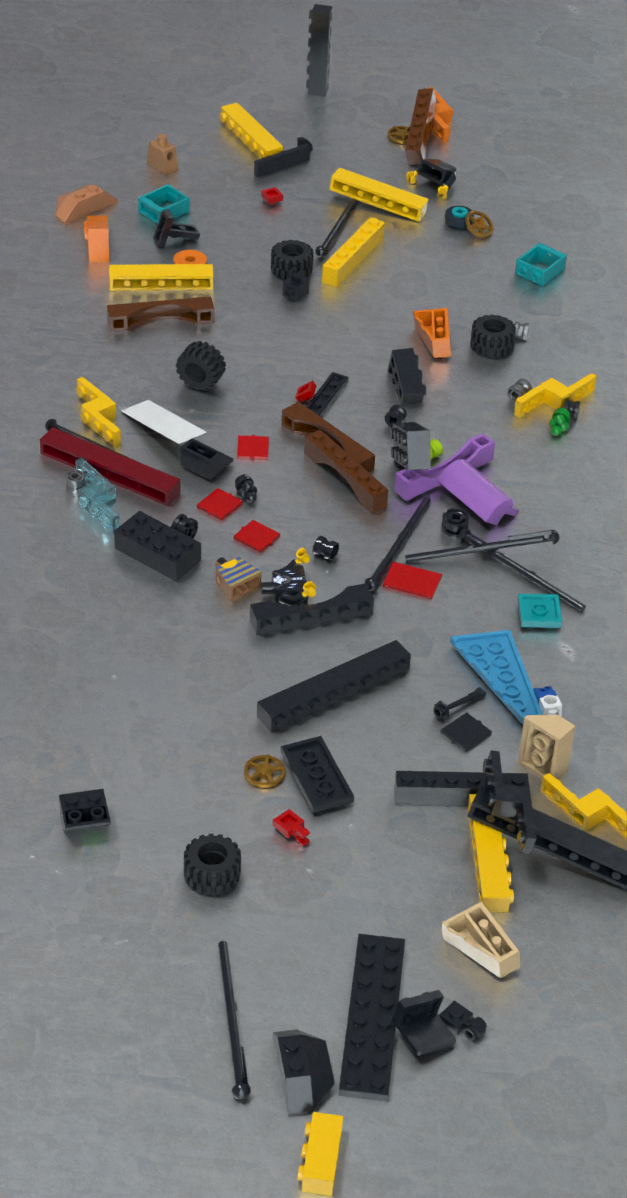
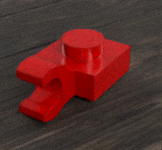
[273,809,310,846]

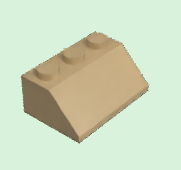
[518,715,575,779]

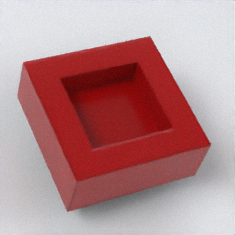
[261,187,283,204]
[295,380,317,402]

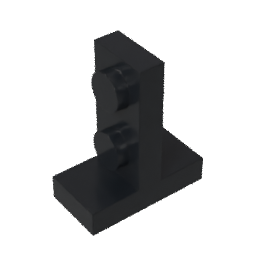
[153,209,200,248]

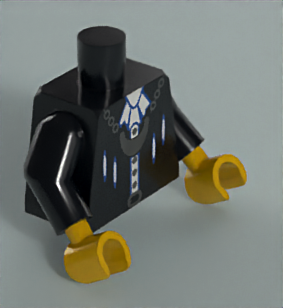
[406,159,457,199]
[261,548,316,606]

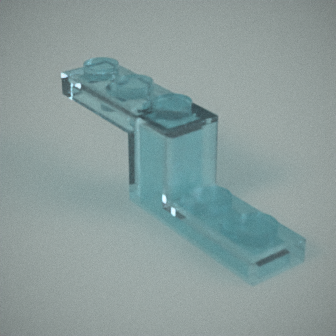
[75,458,120,534]

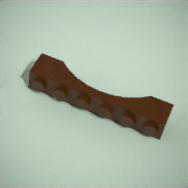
[107,296,215,332]
[281,402,375,472]
[304,429,388,514]

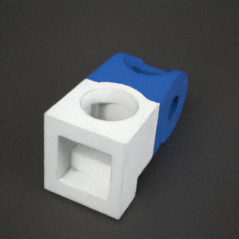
[533,686,563,717]

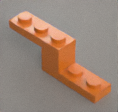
[427,87,453,142]

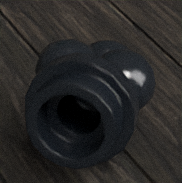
[235,474,258,503]

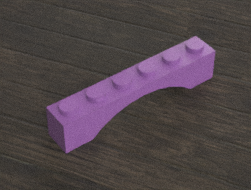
[394,433,495,501]

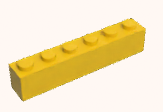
[220,103,283,159]
[329,167,429,222]
[322,217,385,288]
[109,264,213,291]
[468,794,514,913]

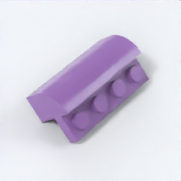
[437,459,519,525]

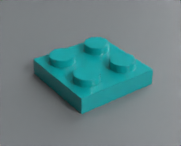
[517,594,562,628]

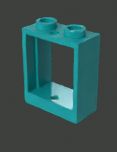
[138,184,190,225]
[515,243,567,286]

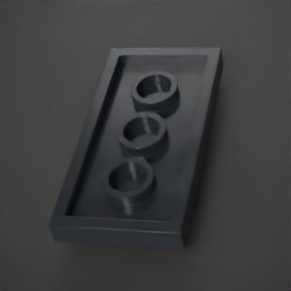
[281,736,354,813]

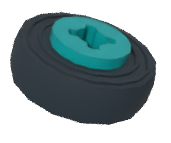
[445,206,474,228]

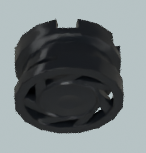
[441,508,469,537]
[171,514,198,539]

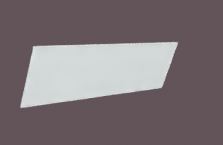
[121,400,207,444]

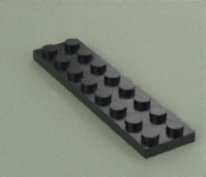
[338,934,405,1101]

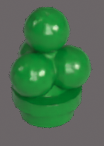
[549,408,571,436]

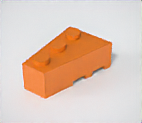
[84,216,109,262]
[413,308,451,358]

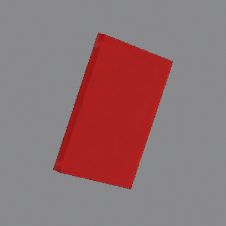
[382,562,442,599]

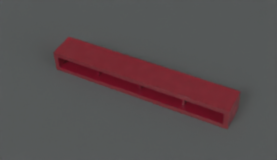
[40,427,181,506]

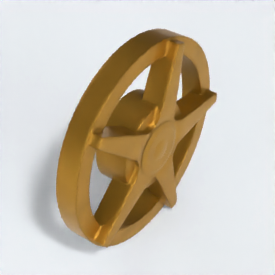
[388,126,410,144]
[465,210,494,239]
[244,754,285,788]

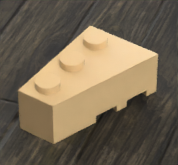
[441,902,520,978]

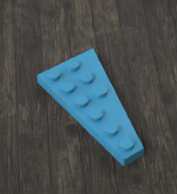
[450,630,543,725]

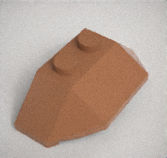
[55,184,118,225]

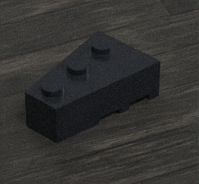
[387,348,426,405]

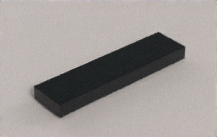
[254,144,310,177]
[306,372,349,418]

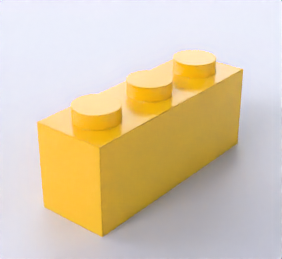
[298,1112,343,1196]

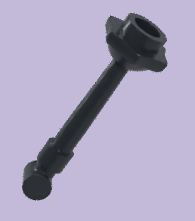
[433,687,486,721]

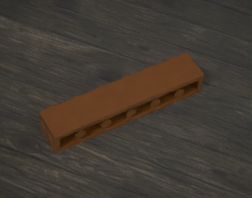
[405,88,437,165]

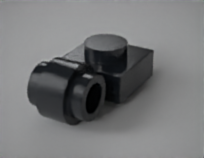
[439,1000,487,1040]

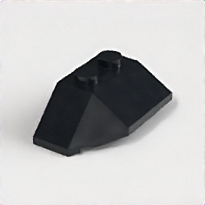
[273,1029,334,1117]

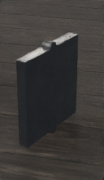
[440,712,492,752]

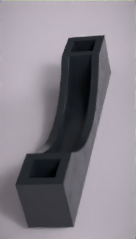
[250,583,374,635]

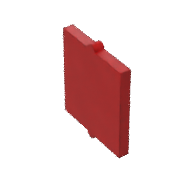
[237,435,269,461]
[197,488,243,521]
[233,520,280,553]

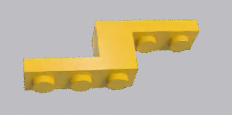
[514,373,597,417]
[76,376,121,447]
[540,773,627,840]

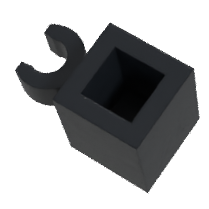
[282,267,309,302]

